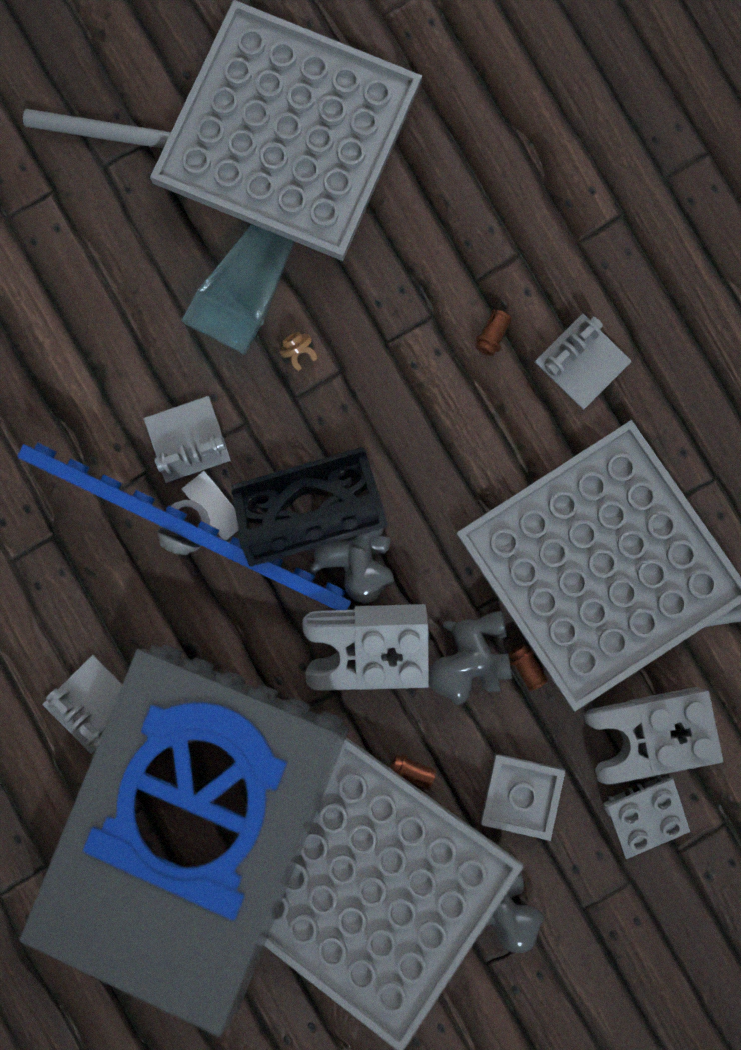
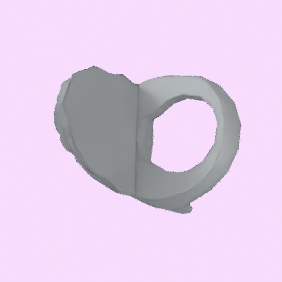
[158,500,210,555]

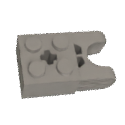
[302,604,429,690]
[584,687,724,784]

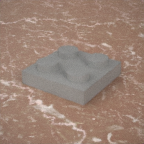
[480,753,565,841]

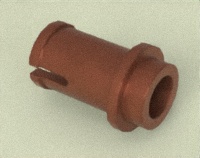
[475,309,512,356]
[508,644,549,691]
[390,753,436,790]

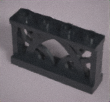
[231,447,388,567]

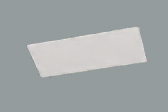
[182,471,239,540]

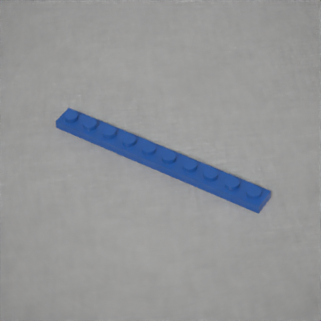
[17,442,351,610]

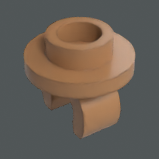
[279,332,317,371]

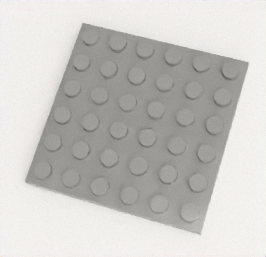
[150,0,422,261]
[456,420,741,712]
[264,737,524,1050]

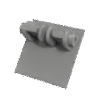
[535,314,632,410]
[144,396,231,483]
[42,655,123,754]
[603,775,690,859]

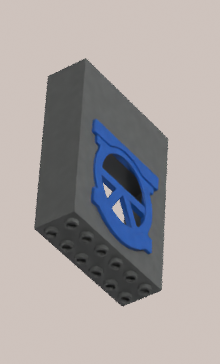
[19,645,350,1037]

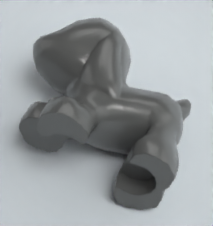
[310,528,394,604]
[428,611,512,705]
[485,874,544,954]

